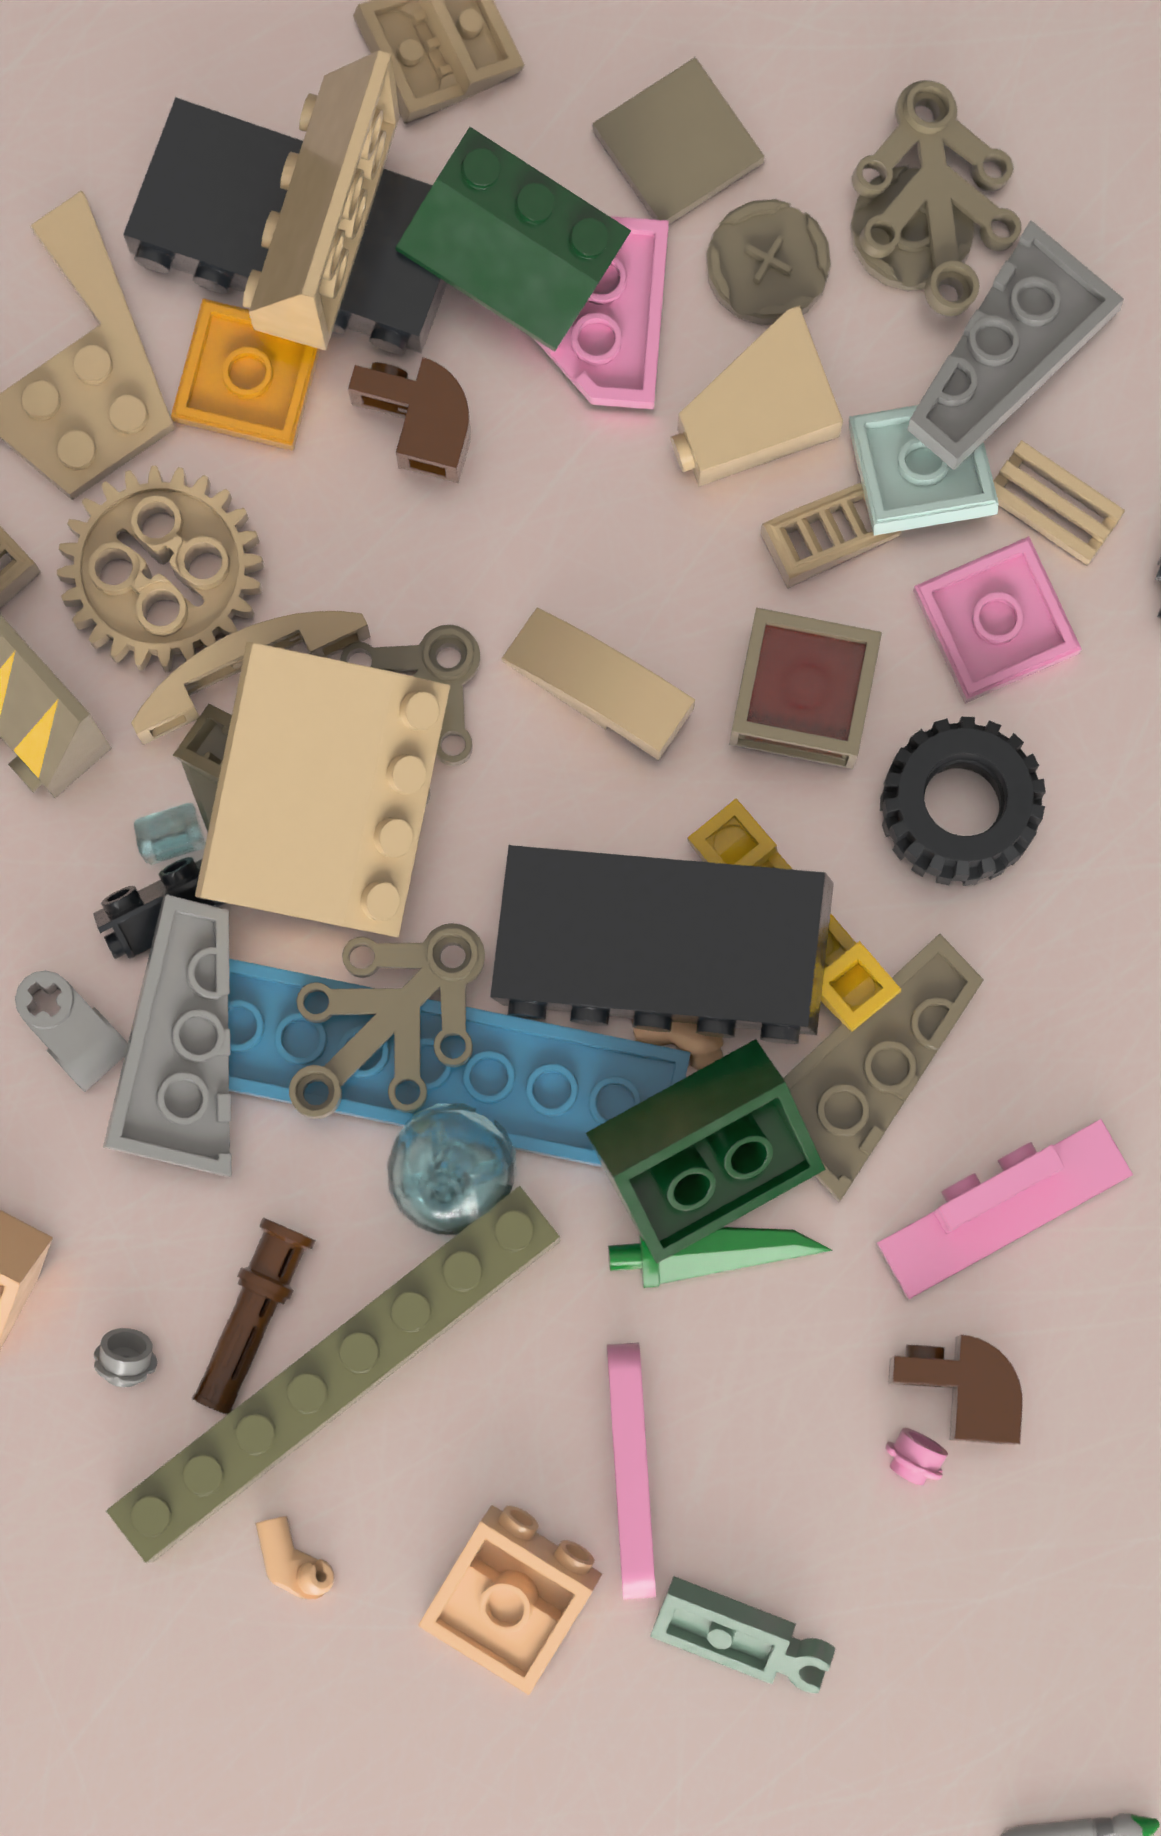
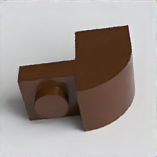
[348,357,471,483]
[888,1335,1022,1445]

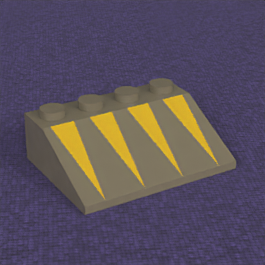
[0,614,112,798]

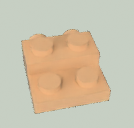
[418,1505,603,1695]

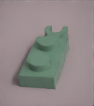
[650,1576,836,1693]

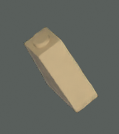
[671,306,843,486]

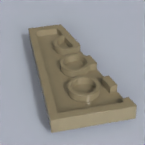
[783,934,984,1202]

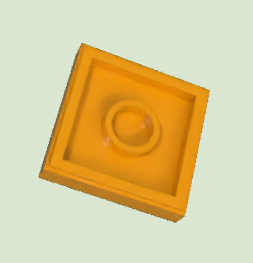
[171,298,321,451]

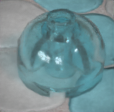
[387,1103,517,1236]

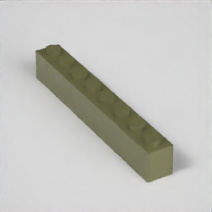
[106,1186,560,1563]

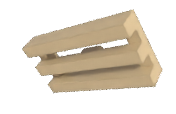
[993,440,1125,566]

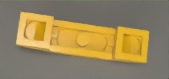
[687,798,901,1032]

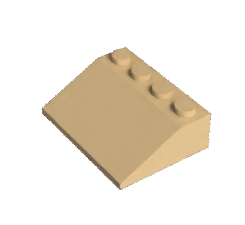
[243,50,400,351]
[195,642,450,938]

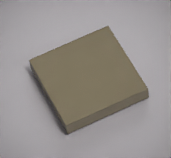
[592,57,765,224]

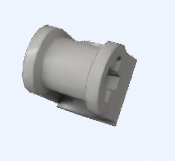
[15,970,128,1092]

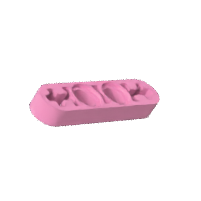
[607,1342,656,1599]

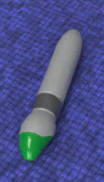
[1001,1813,1160,1836]

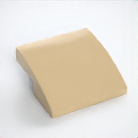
[353,0,525,123]

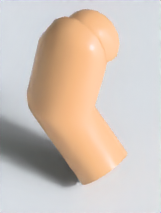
[631,1019,724,1070]
[255,1516,334,1599]

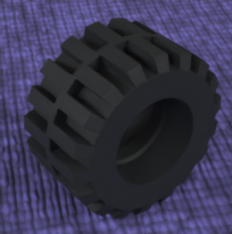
[880,716,1046,886]

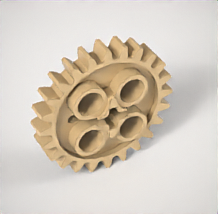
[57,466,264,672]

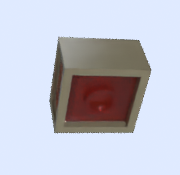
[729,607,882,769]

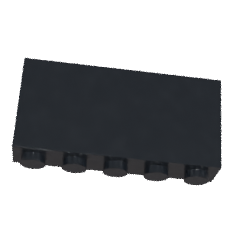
[123,97,447,354]
[490,845,834,1044]

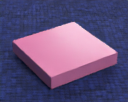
[913,536,1082,703]

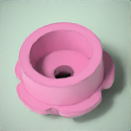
[885,1428,948,1485]

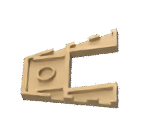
[0,190,175,500]

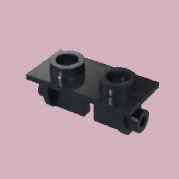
[93,857,227,959]

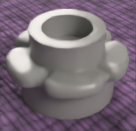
[94,1328,157,1387]

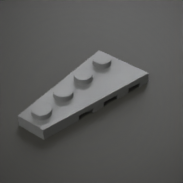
[907,220,1124,470]
[103,895,232,1177]

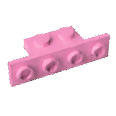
[877,1119,1133,1300]

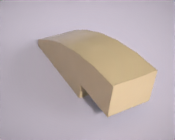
[502,607,695,761]

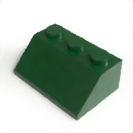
[395,127,631,352]
[586,1039,826,1264]

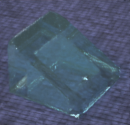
[134,803,206,865]

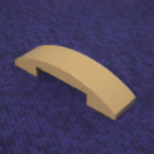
[131,611,371,745]

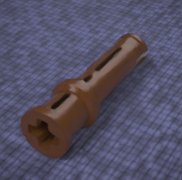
[192,1217,316,1415]

